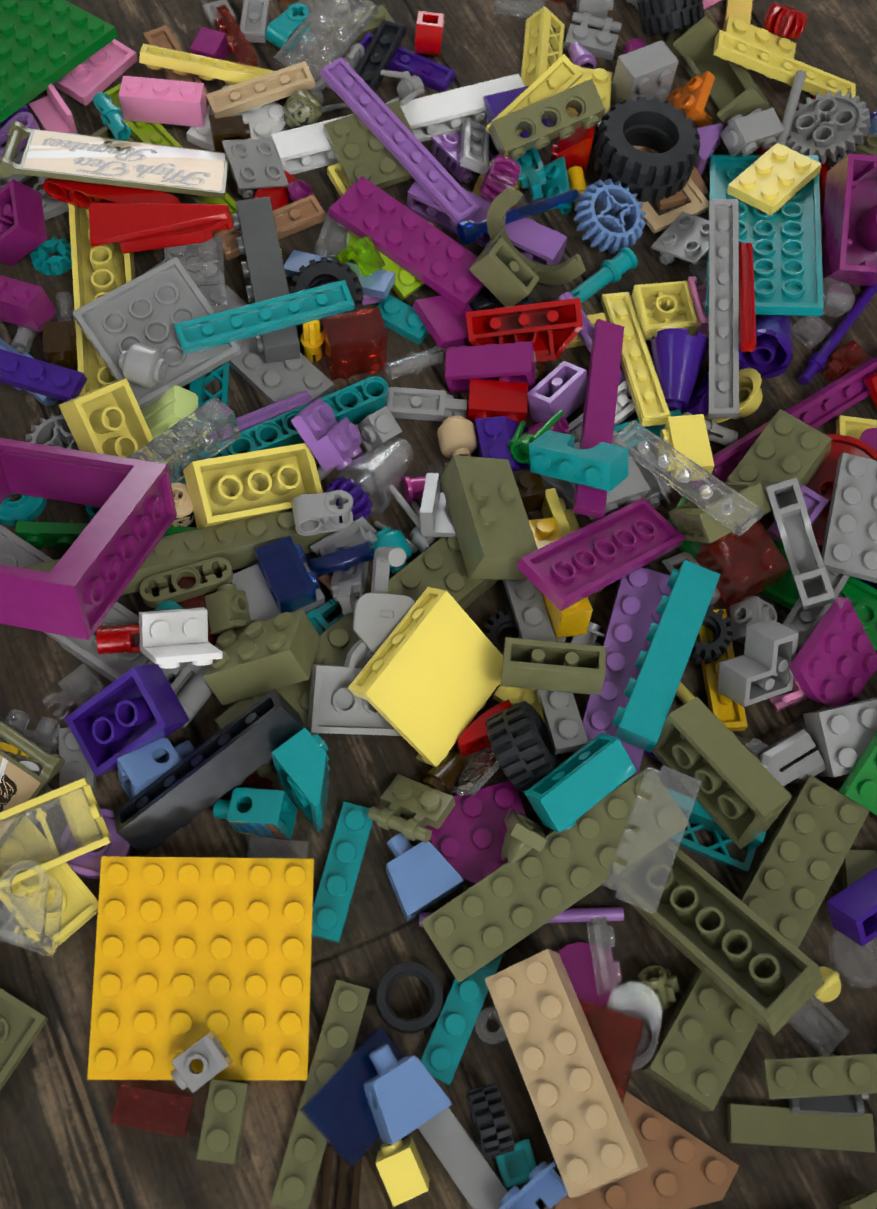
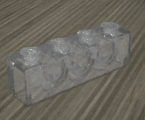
[127,397,241,483]

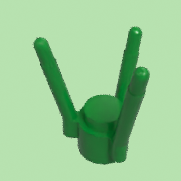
[508,410,564,466]

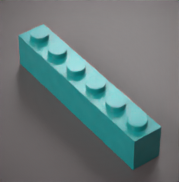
[612,560,721,753]

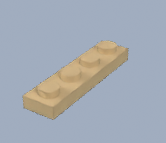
[206,61,315,118]

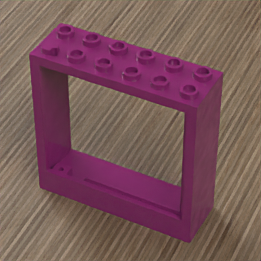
[0,438,177,640]

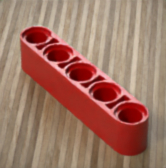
[42,178,182,210]

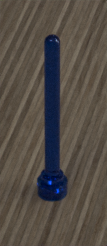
[456,189,579,245]

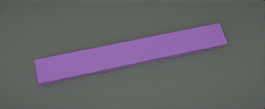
[320,56,480,227]

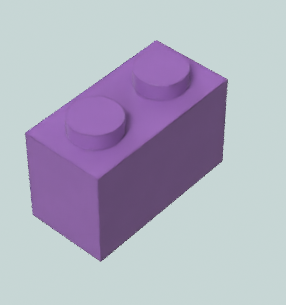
[527,361,588,423]

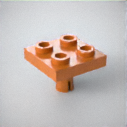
[668,70,715,128]

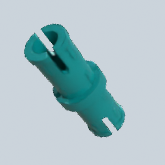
[93,92,131,140]

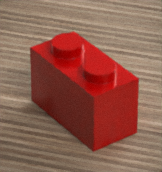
[467,379,528,425]

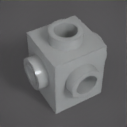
[729,596,777,645]

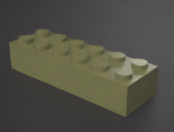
[611,840,824,1036]

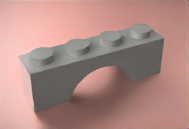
[766,477,835,611]

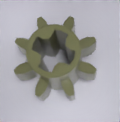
[633,965,680,1011]

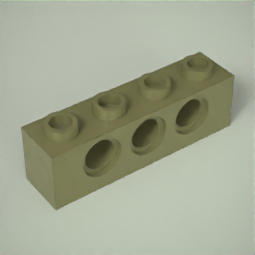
[489,79,605,160]

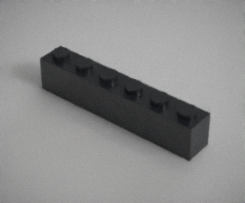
[114,689,305,856]

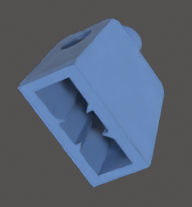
[117,737,195,800]
[386,833,464,922]
[364,1044,452,1144]

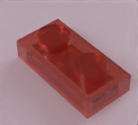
[111,1085,194,1138]

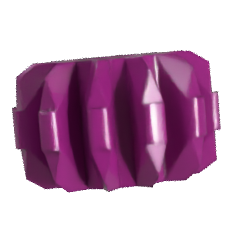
[480,154,521,202]

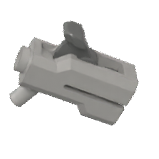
[742,729,826,819]

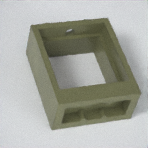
[668,481,771,543]

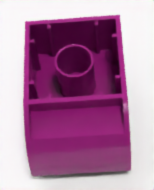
[821,153,877,286]

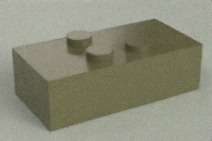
[440,455,538,581]
[651,697,792,849]

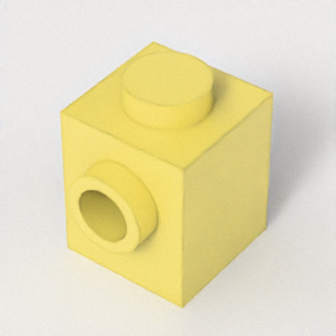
[375,1136,430,1206]

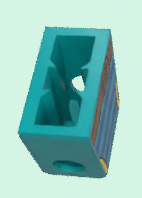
[213,787,298,841]

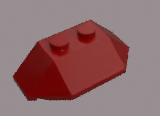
[465,298,583,362]

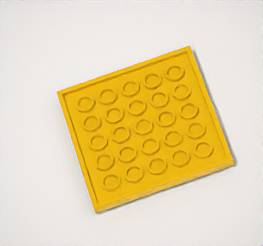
[87,856,314,1080]

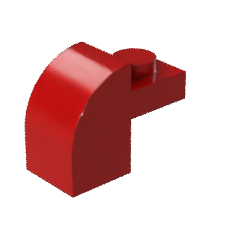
[415,11,445,56]

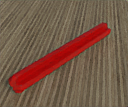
[739,242,757,352]

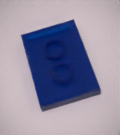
[300,1028,406,1166]

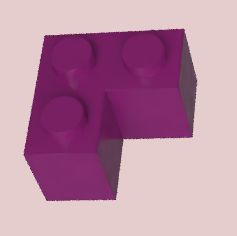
[0,179,47,267]

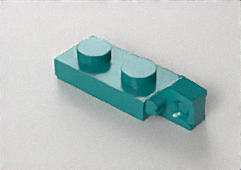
[514,147,546,200]

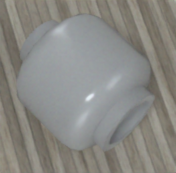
[119,343,168,388]

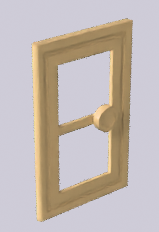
[633,146,709,233]

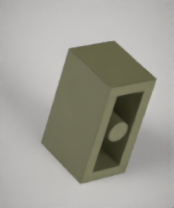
[196,1079,251,1165]

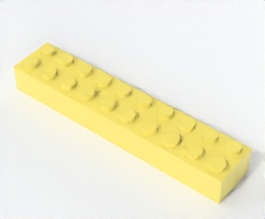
[68,203,135,396]

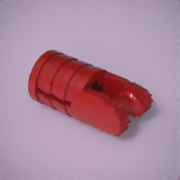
[96,624,141,655]

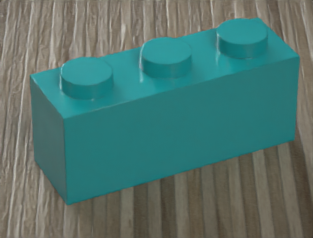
[524,733,637,833]

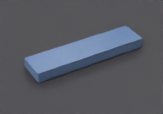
[284,250,396,299]

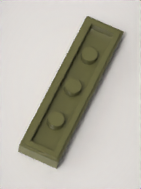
[727,1104,875,1153]

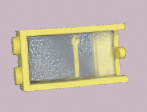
[0,778,113,890]

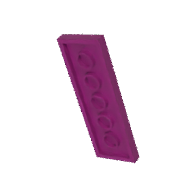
[328,176,485,310]
[517,498,685,611]

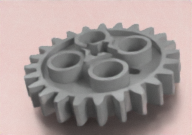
[786,90,871,164]

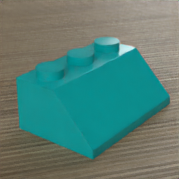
[271,728,330,832]

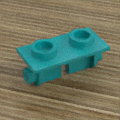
[543,156,572,215]

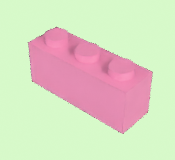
[119,76,208,128]

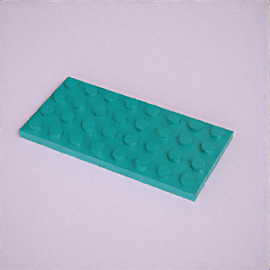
[705,155,824,316]

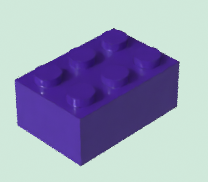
[65,663,190,776]

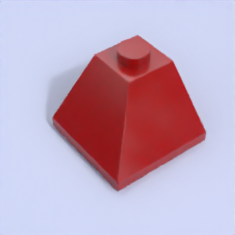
[550,115,595,177]

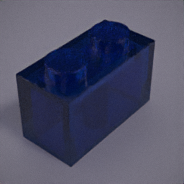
[255,536,320,614]

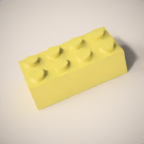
[183,443,323,529]

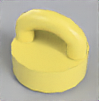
[811,967,841,1003]

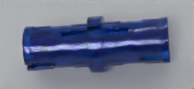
[310,540,375,578]

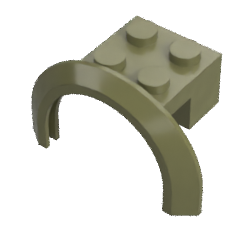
[469,187,585,307]

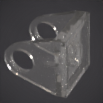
[0,861,63,958]

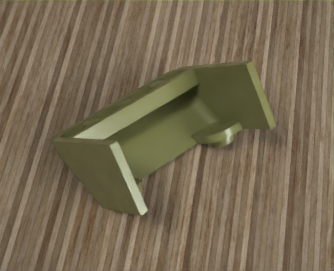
[673,15,779,129]

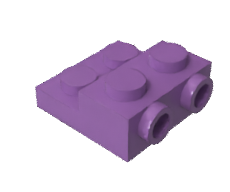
[291,397,363,472]

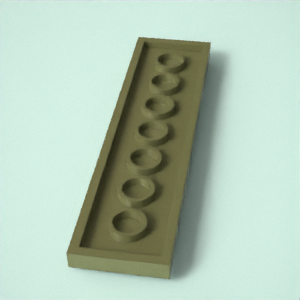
[420,767,690,983]

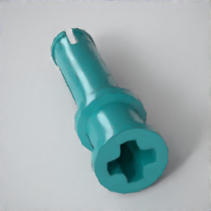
[571,246,638,304]

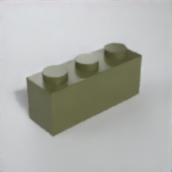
[501,637,606,695]

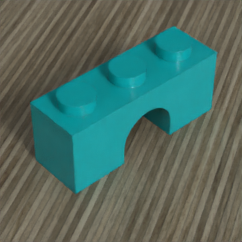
[529,430,629,492]

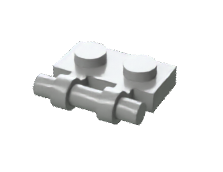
[564,11,622,60]

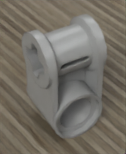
[291,490,353,536]

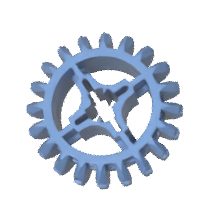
[574,179,646,254]

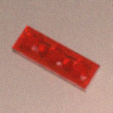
[215,4,258,67]

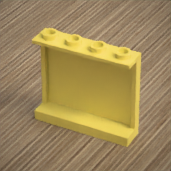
[348,587,503,767]

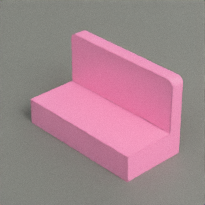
[29,83,77,134]

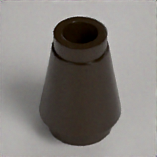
[421,752,467,795]

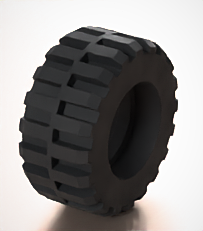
[592,97,700,202]

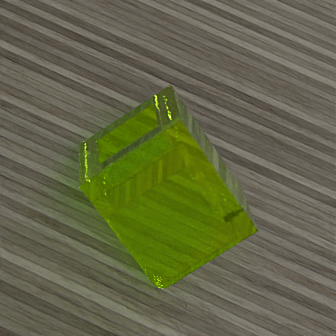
[335,235,386,277]

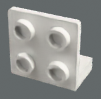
[139,608,223,669]

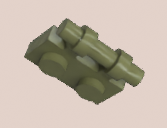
[368,774,456,843]

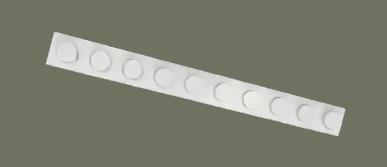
[271,74,525,175]

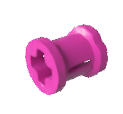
[402,472,433,503]

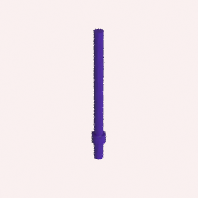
[798,286,877,385]

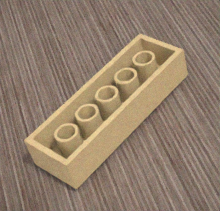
[485,949,648,1198]

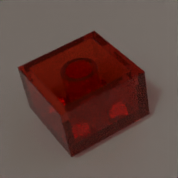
[322,307,388,380]
[696,518,790,607]

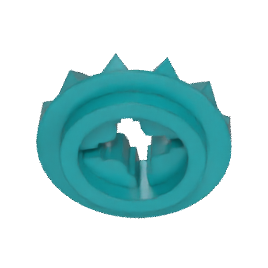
[30,236,72,276]

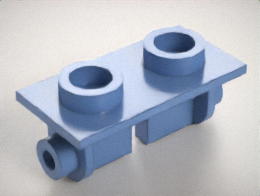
[499,1160,568,1209]

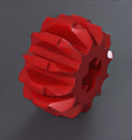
[763,3,808,40]

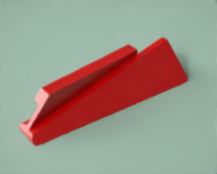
[89,203,234,254]

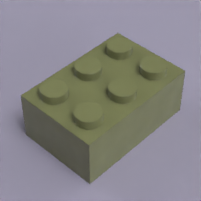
[727,409,832,520]
[203,609,321,705]

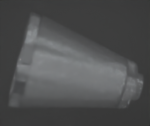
[336,437,414,516]

